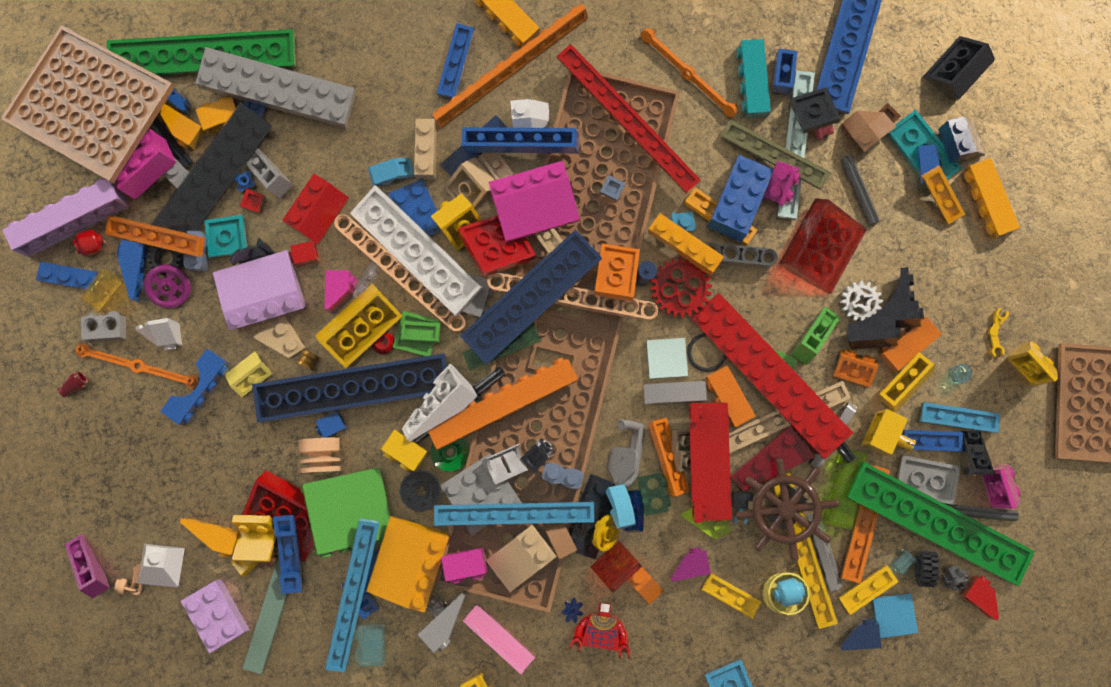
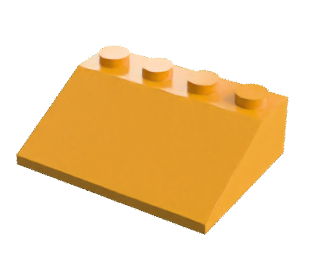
[366,516,449,613]

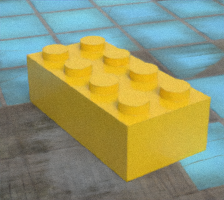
[315,284,402,369]

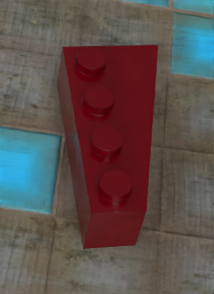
[730,426,816,491]

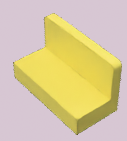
[225,352,272,398]

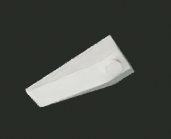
[402,364,477,442]

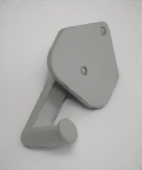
[608,419,645,488]

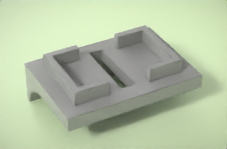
[482,444,528,485]

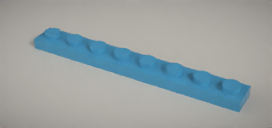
[434,502,594,526]
[325,518,379,673]

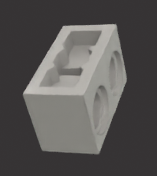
[81,312,126,342]

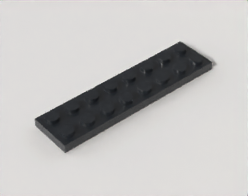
[150,102,273,233]

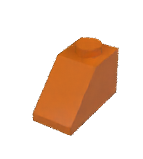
[623,562,664,604]

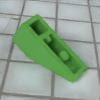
[791,306,841,365]

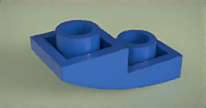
[168,88,191,116]

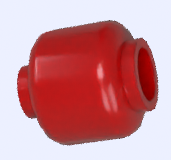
[73,229,104,257]

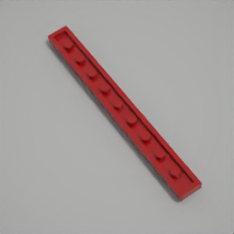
[557,44,701,194]

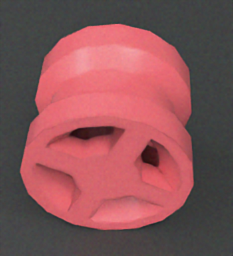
[813,125,834,140]

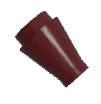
[57,371,88,397]

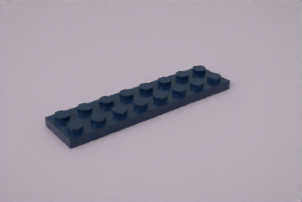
[460,229,602,365]

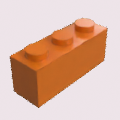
[879,317,942,373]
[705,365,756,428]

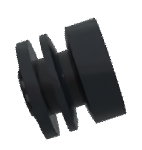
[399,470,441,512]

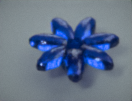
[561,598,583,623]

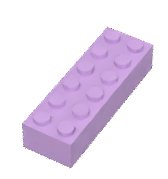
[2,178,130,257]

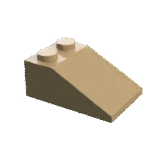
[486,524,557,592]

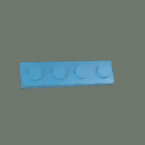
[919,402,1000,433]

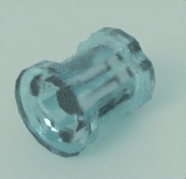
[891,549,917,576]

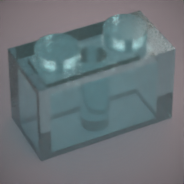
[355,623,385,666]

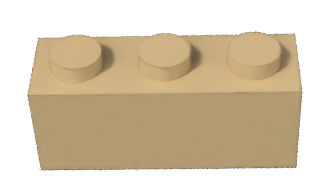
[414,119,437,180]

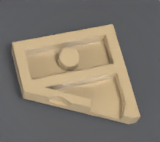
[253,316,306,359]

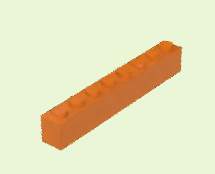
[428,357,578,450]

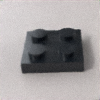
[790,87,840,134]

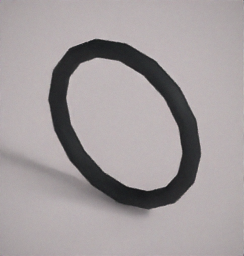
[687,333,726,372]

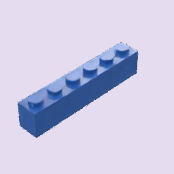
[461,127,579,154]

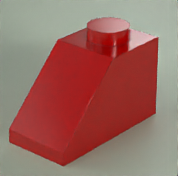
[959,576,999,621]

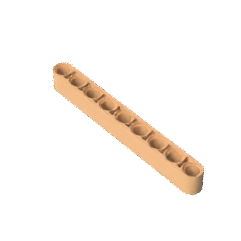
[334,214,466,334]
[487,273,658,322]

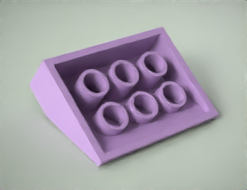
[213,250,306,330]

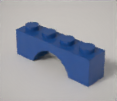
[160,349,230,426]

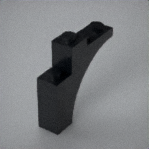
[848,267,924,349]

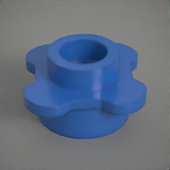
[234,170,255,192]

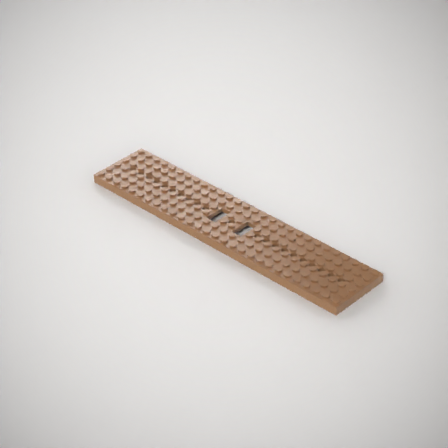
[435,72,680,613]

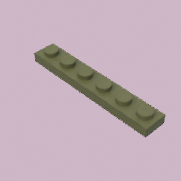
[721,120,831,190]

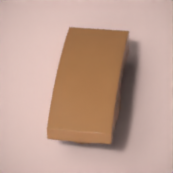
[543,523,577,559]

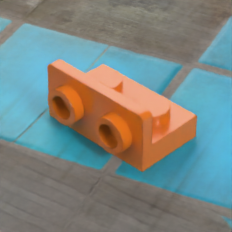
[833,349,879,387]

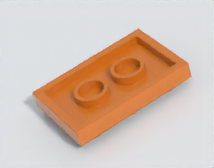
[594,243,640,302]

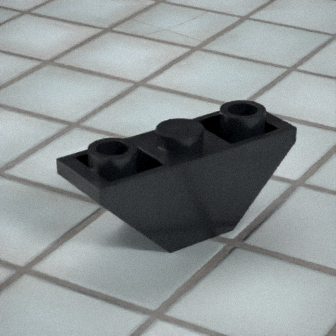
[961,431,995,475]

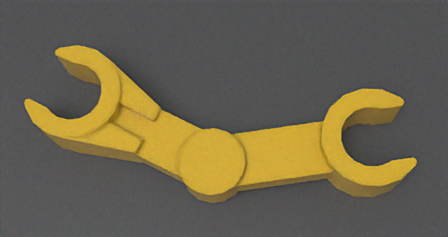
[988,308,1009,357]

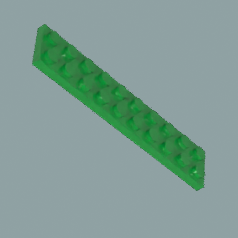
[107,29,296,76]
[845,462,1035,587]

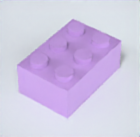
[181,579,249,653]

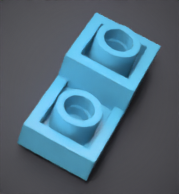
[605,484,635,529]

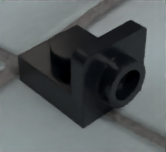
[520,438,555,472]

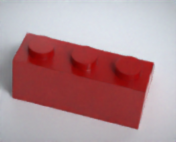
[282,173,349,245]

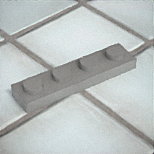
[807,512,843,592]

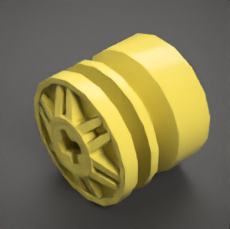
[762,573,810,615]

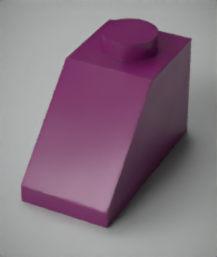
[670,547,711,582]

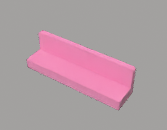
[463,604,535,675]

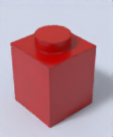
[289,241,320,267]

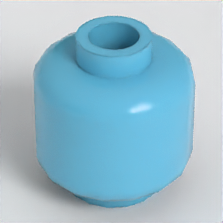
[773,578,805,607]

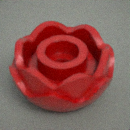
[371,331,395,355]

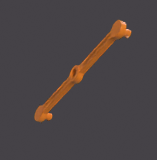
[641,28,738,118]
[75,343,200,389]

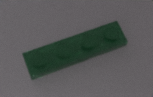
[462,323,542,371]

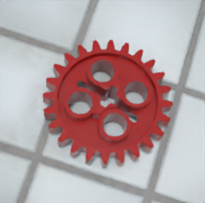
[650,256,712,319]

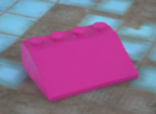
[488,161,580,242]

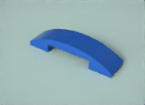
[273,515,302,594]

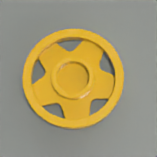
[592,514,620,551]

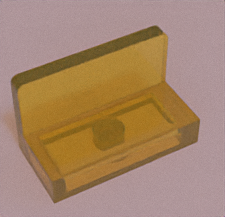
[80,267,122,312]

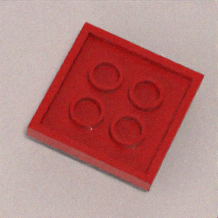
[458,215,536,277]

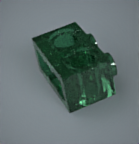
[637,473,671,516]

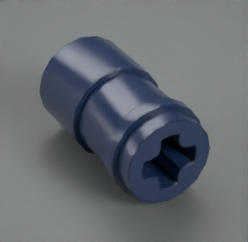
[636,261,657,286]

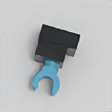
[731,491,754,524]

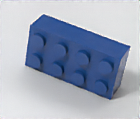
[707,155,774,243]

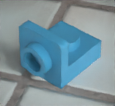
[668,212,696,232]

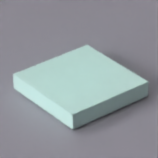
[646,338,688,379]

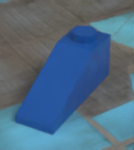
[117,240,150,302]

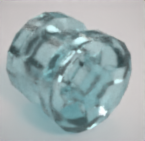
[948,364,972,384]

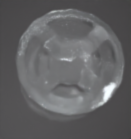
[426,594,448,619]

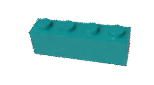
[736,39,771,119]

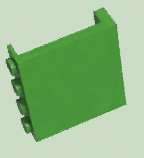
[300,467,390,558]

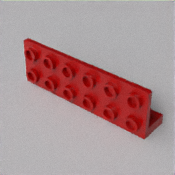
[688,402,732,523]

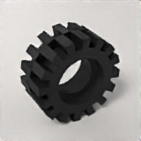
[147,246,184,276]
[915,551,940,588]

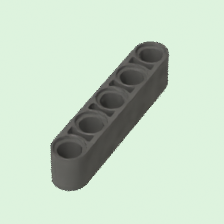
[703,242,778,269]

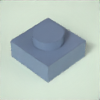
[600,175,626,202]

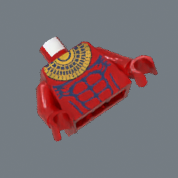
[569,603,630,659]

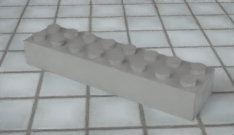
[195,47,356,129]

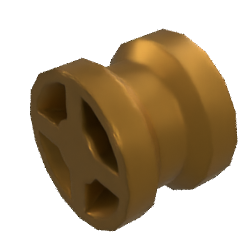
[296,349,320,371]

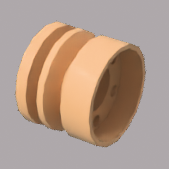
[298,438,341,476]

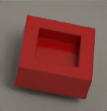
[240,189,266,214]

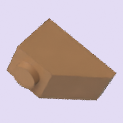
[842,111,896,152]

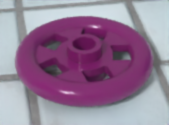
[144,265,191,309]

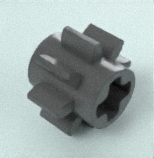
[943,566,969,591]

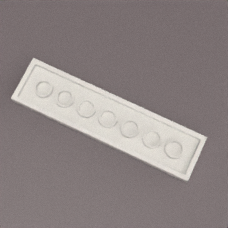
[350,185,483,316]

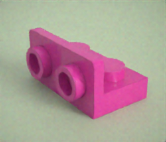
[764,161,801,206]

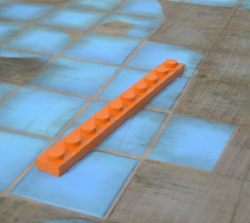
[432,3,588,128]

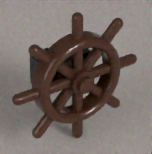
[736,458,840,562]

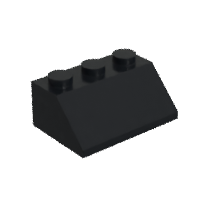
[924,36,995,100]

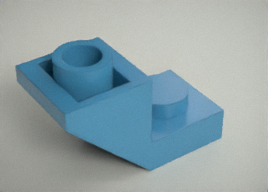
[368,158,415,186]

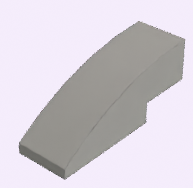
[644,381,707,405]

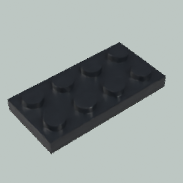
[568,474,616,560]

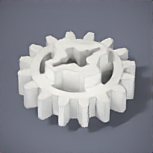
[840,281,883,322]

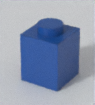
[315,411,348,438]

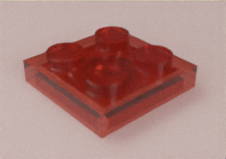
[590,541,642,593]

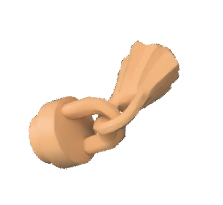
[114,563,143,595]

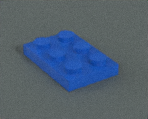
[388,178,442,237]

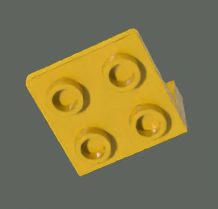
[232,515,276,562]

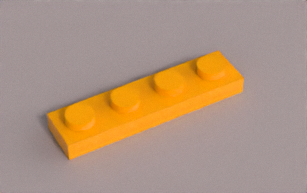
[684,187,757,246]

